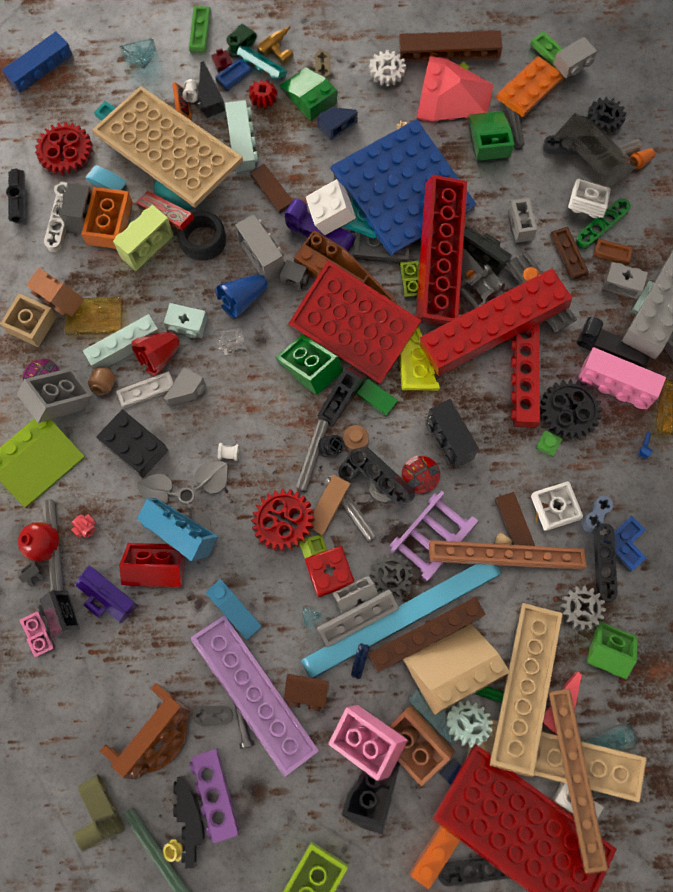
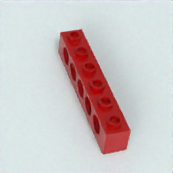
[510,324,540,428]

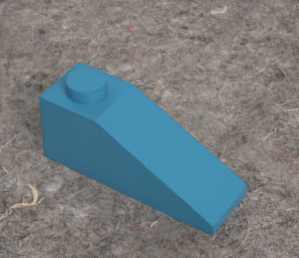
[205,579,262,640]

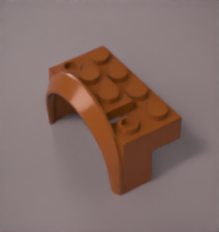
[100,683,191,780]

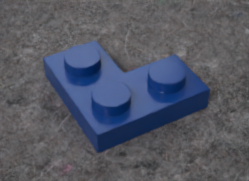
[602,516,647,571]

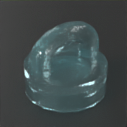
[302,606,322,628]

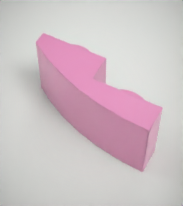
[19,610,54,657]

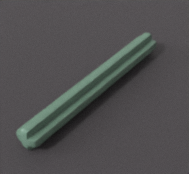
[123,808,190,892]

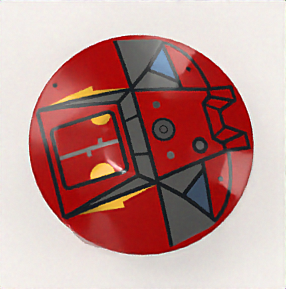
[402,456,440,494]

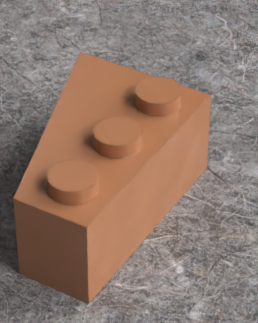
[26,267,84,317]

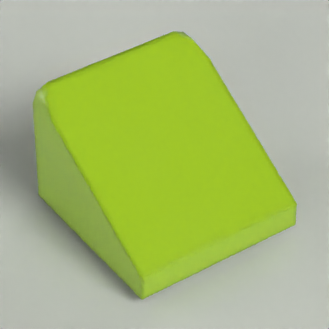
[300,534,327,558]

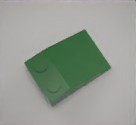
[279,67,337,121]
[275,334,344,395]

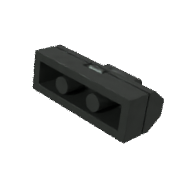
[463,225,513,274]

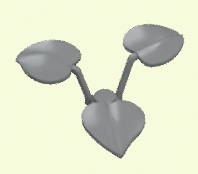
[137,461,228,530]

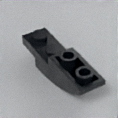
[173,776,205,869]

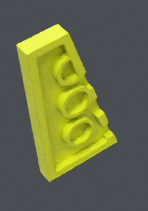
[399,326,440,391]

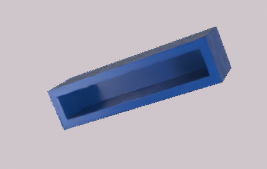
[2,31,73,93]

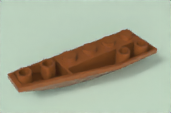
[294,230,396,303]

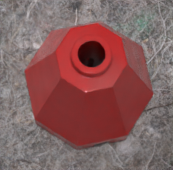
[131,331,180,376]

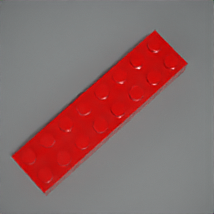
[416,175,467,326]
[420,268,572,376]

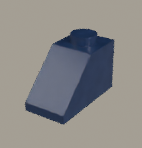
[318,107,358,141]

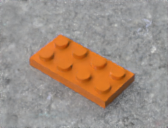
[496,56,564,117]

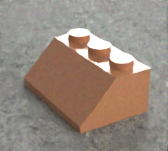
[389,704,455,786]

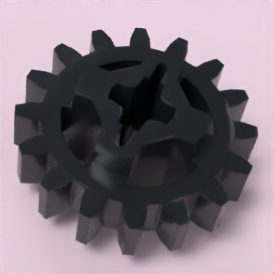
[587,97,626,134]

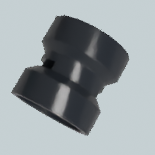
[318,435,344,456]

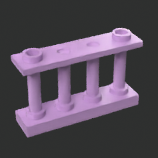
[390,491,478,583]

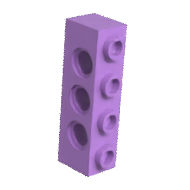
[189,749,240,843]

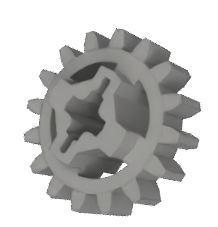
[560,586,606,631]

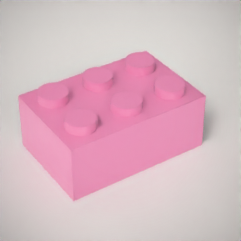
[328,705,408,781]

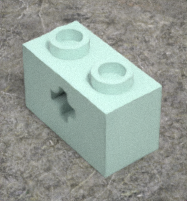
[164,303,208,338]

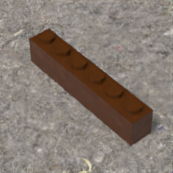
[398,30,503,62]
[368,596,486,674]

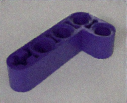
[284,198,355,252]

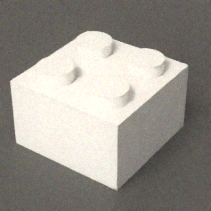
[306,179,356,235]

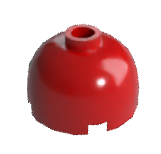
[17,522,59,562]

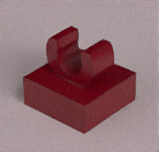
[211,48,233,72]

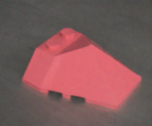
[416,56,494,122]

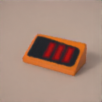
[172,82,192,120]

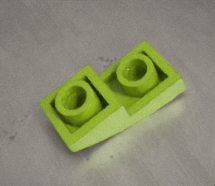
[400,261,419,297]

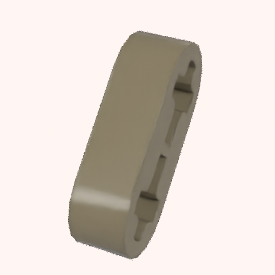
[315,50,331,81]

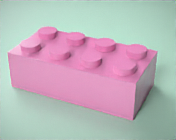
[577,347,666,410]

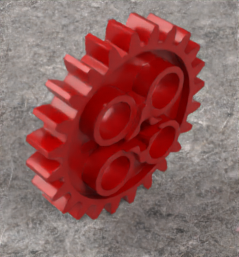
[35,122,93,176]
[251,489,315,552]

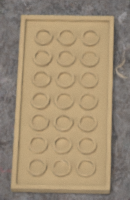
[92,86,243,207]

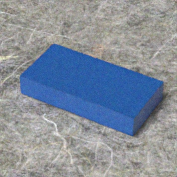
[215,58,252,91]

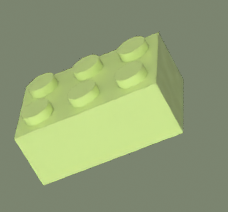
[113,205,174,271]

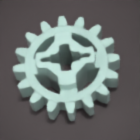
[446,701,493,748]

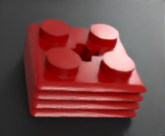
[305,546,355,597]

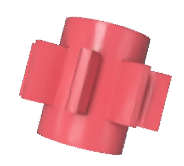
[71,514,96,539]

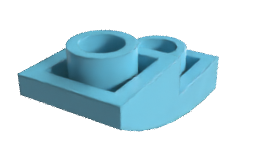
[85,165,127,190]

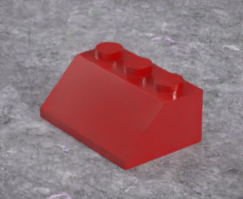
[119,543,186,588]

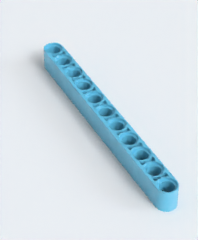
[301,564,502,678]

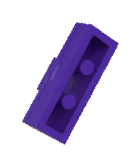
[75,565,138,623]

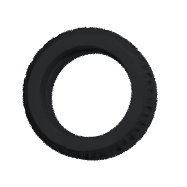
[177,211,226,261]

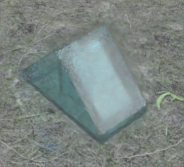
[120,38,157,69]

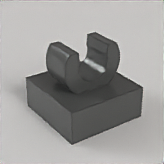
[18,561,43,587]

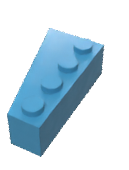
[137,498,219,561]

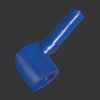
[638,432,653,459]

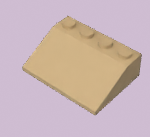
[403,624,510,716]

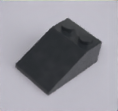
[39,590,80,638]

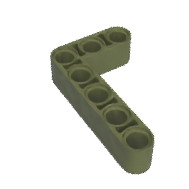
[74,774,125,852]

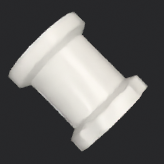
[182,79,199,103]
[218,443,240,462]

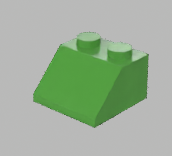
[587,621,638,679]

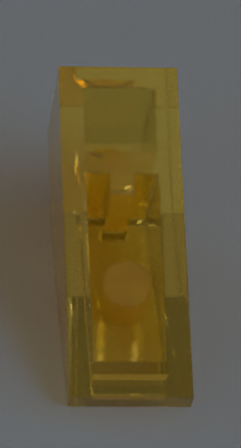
[656,379,673,435]

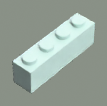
[225,100,258,172]
[83,314,159,369]

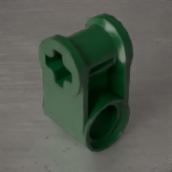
[226,24,257,57]

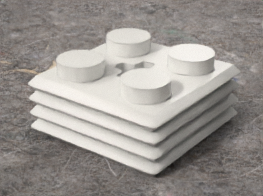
[569,179,611,218]
[531,481,583,531]

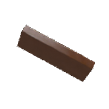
[250,164,293,214]
[550,226,589,280]
[495,492,535,546]

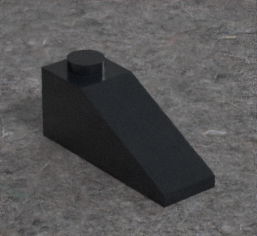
[197,61,226,118]
[317,367,366,426]

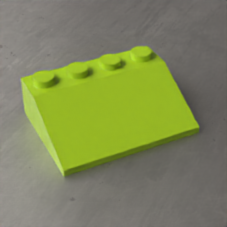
[0,418,85,508]

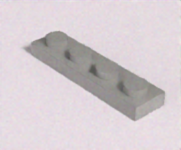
[317,590,399,647]

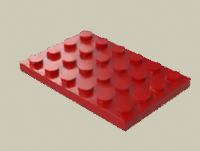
[288,260,422,384]

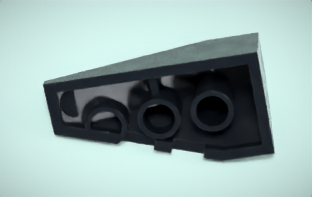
[342,761,400,835]

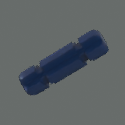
[351,643,369,679]

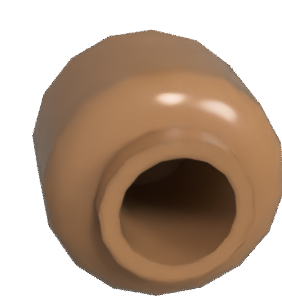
[88,367,116,395]

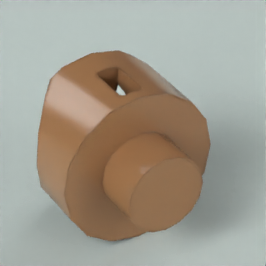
[343,425,369,452]

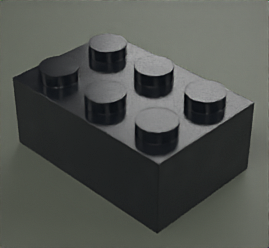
[426,399,479,469]
[96,409,169,478]

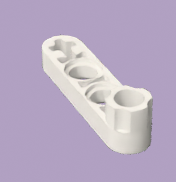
[44,182,68,252]

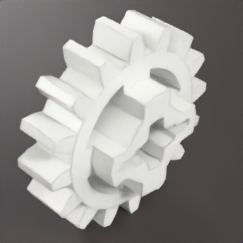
[369,50,406,86]

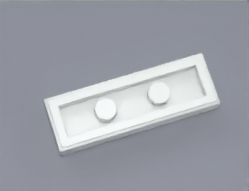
[116,371,174,409]

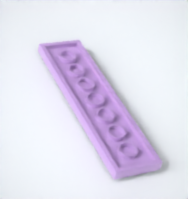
[190,615,319,777]

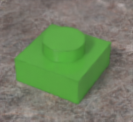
[536,430,562,457]

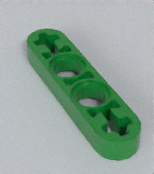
[576,198,631,249]

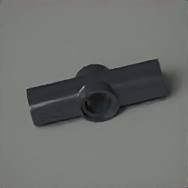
[6,168,27,223]

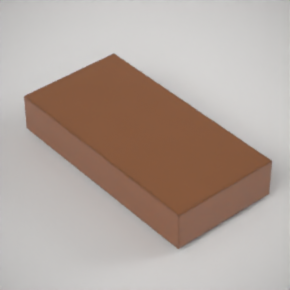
[593,238,633,266]

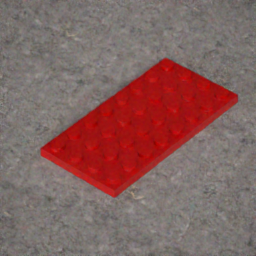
[432,744,617,892]

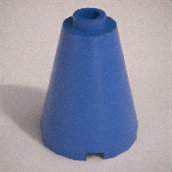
[215,274,268,318]

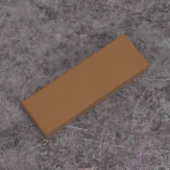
[310,474,351,536]

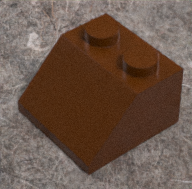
[284,674,329,711]

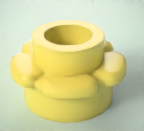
[163,839,183,862]

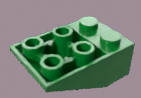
[469,111,514,161]

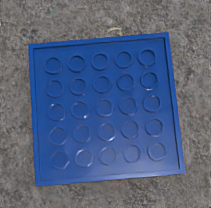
[330,119,476,256]

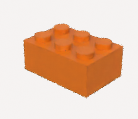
[81,187,133,249]

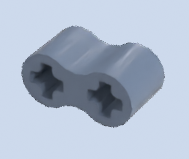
[581,496,613,533]

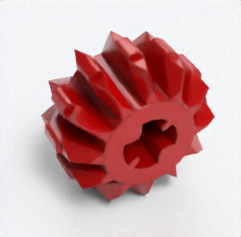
[249,78,278,110]

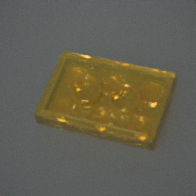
[65,296,122,335]

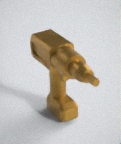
[257,26,294,65]

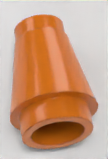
[628,148,655,169]

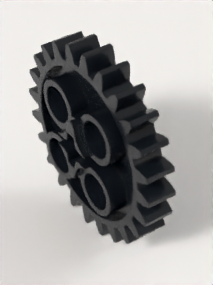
[540,379,603,440]

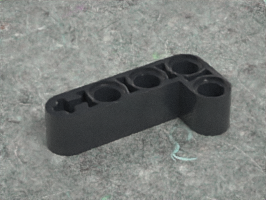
[576,317,650,369]
[338,446,415,506]
[437,858,510,886]

